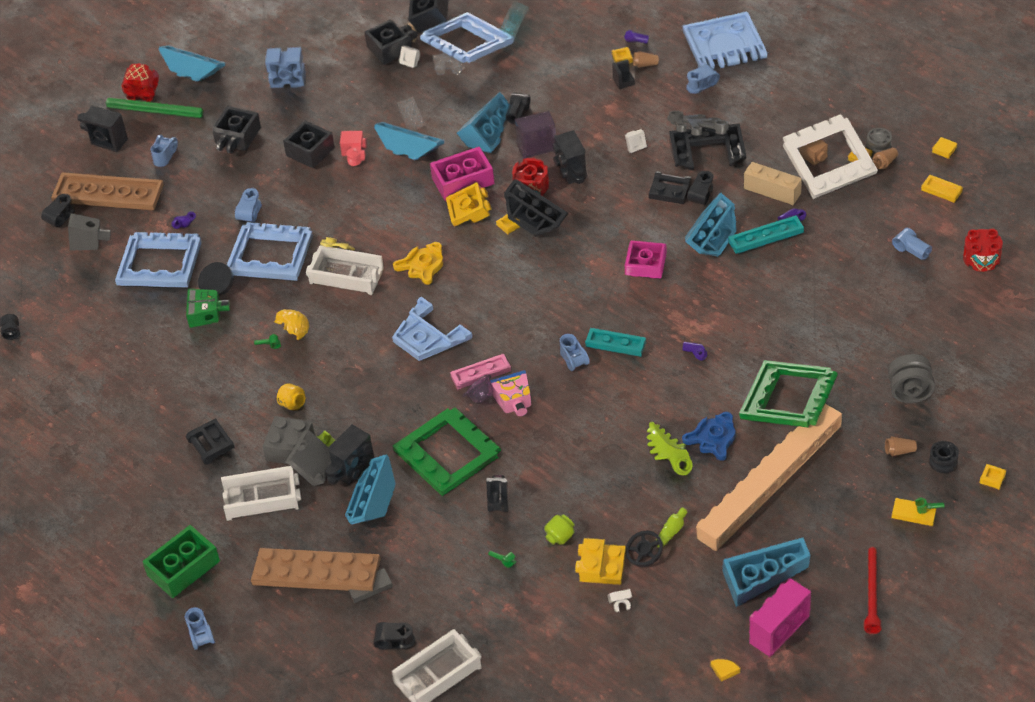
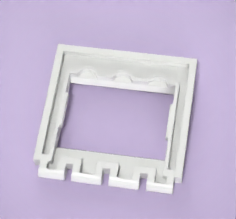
[783,114,878,199]

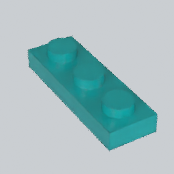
[585,328,646,357]

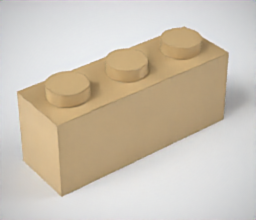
[744,162,802,205]

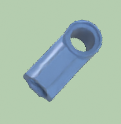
[892,228,932,260]

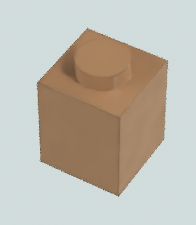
[799,139,828,166]

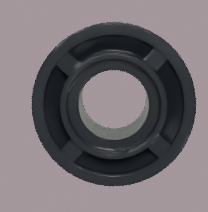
[929,441,959,473]

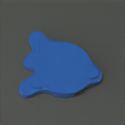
[682,412,736,460]

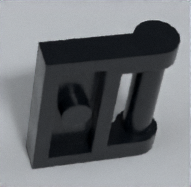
[649,171,692,204]
[186,418,235,465]

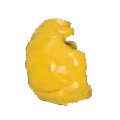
[274,309,309,340]

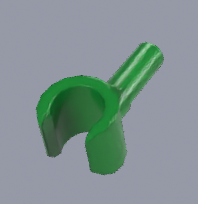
[254,334,281,349]
[915,498,945,514]
[488,551,517,568]

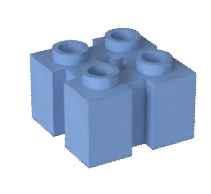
[265,47,306,88]

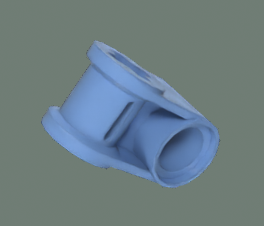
[687,64,720,94]
[150,135,178,167]
[235,188,262,222]
[560,334,590,371]
[185,607,215,650]

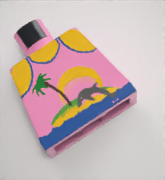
[490,370,531,416]

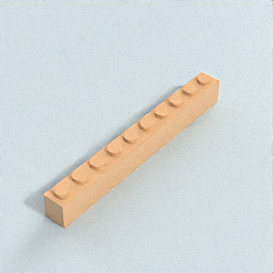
[696,404,842,551]

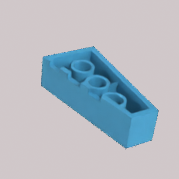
[722,538,810,607]

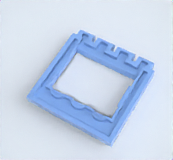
[420,12,514,63]
[227,222,313,281]
[115,232,201,287]

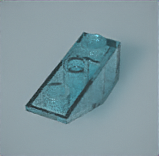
[500,1,530,38]

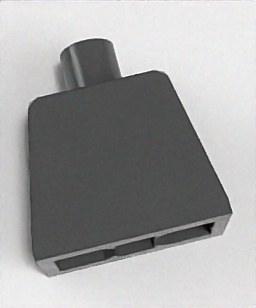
[68,214,111,251]

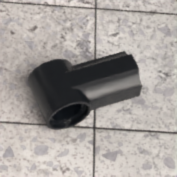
[505,92,531,125]

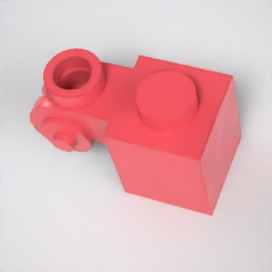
[340,131,367,166]

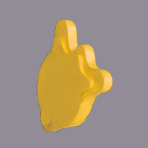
[393,242,443,285]

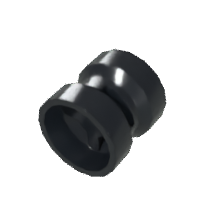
[0,314,20,340]

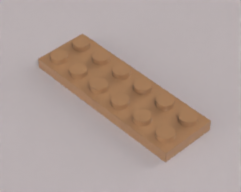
[51,173,164,210]
[251,548,380,591]

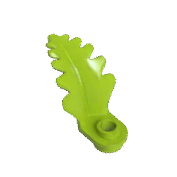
[647,422,693,475]

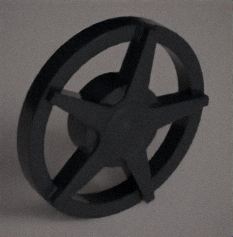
[625,530,663,567]

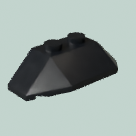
[504,179,569,237]

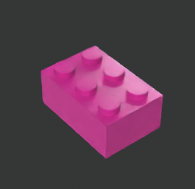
[430,146,494,201]
[749,578,811,657]

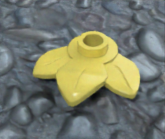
[320,237,355,251]

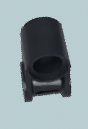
[687,171,713,206]
[41,194,75,228]
[373,622,416,650]

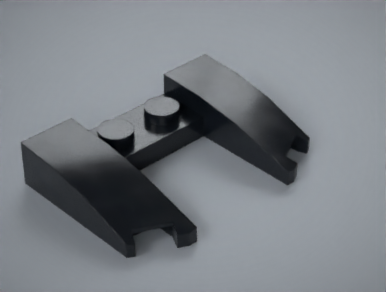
[669,123,747,170]

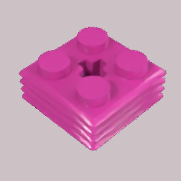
[625,241,667,279]

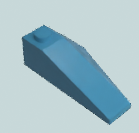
[457,92,510,153]

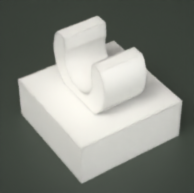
[399,46,420,68]
[625,129,647,153]
[608,589,632,612]

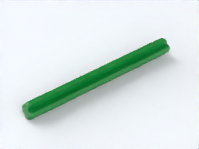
[106,97,204,118]

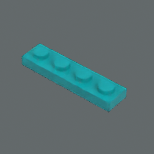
[728,216,804,254]

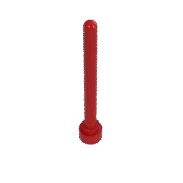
[864,547,881,634]

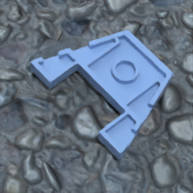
[392,297,472,361]

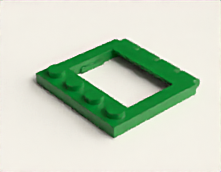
[739,360,838,428]
[393,407,501,497]

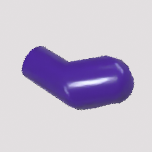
[624,30,649,44]
[778,209,806,221]
[171,211,196,229]
[683,341,707,360]

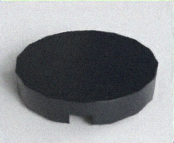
[198,262,234,296]

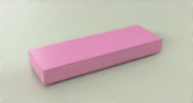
[450,354,511,390]

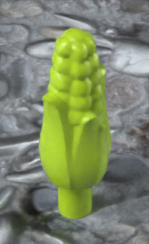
[656,508,688,548]

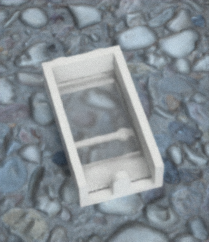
[306,245,384,295]
[221,466,301,521]
[392,629,481,702]

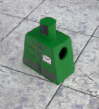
[186,289,230,328]

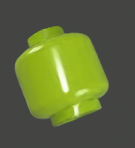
[544,514,575,545]

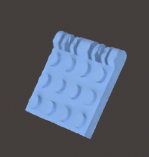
[683,12,767,69]

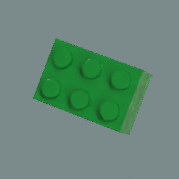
[142,525,220,599]

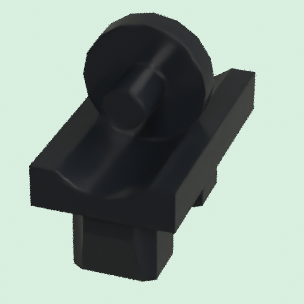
[486,475,509,512]

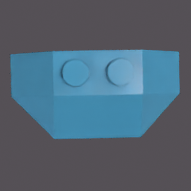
[159,45,225,81]
[374,122,445,160]
[685,193,736,256]
[345,455,396,525]

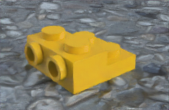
[446,182,492,227]
[576,538,625,585]

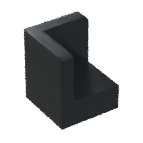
[612,59,635,90]

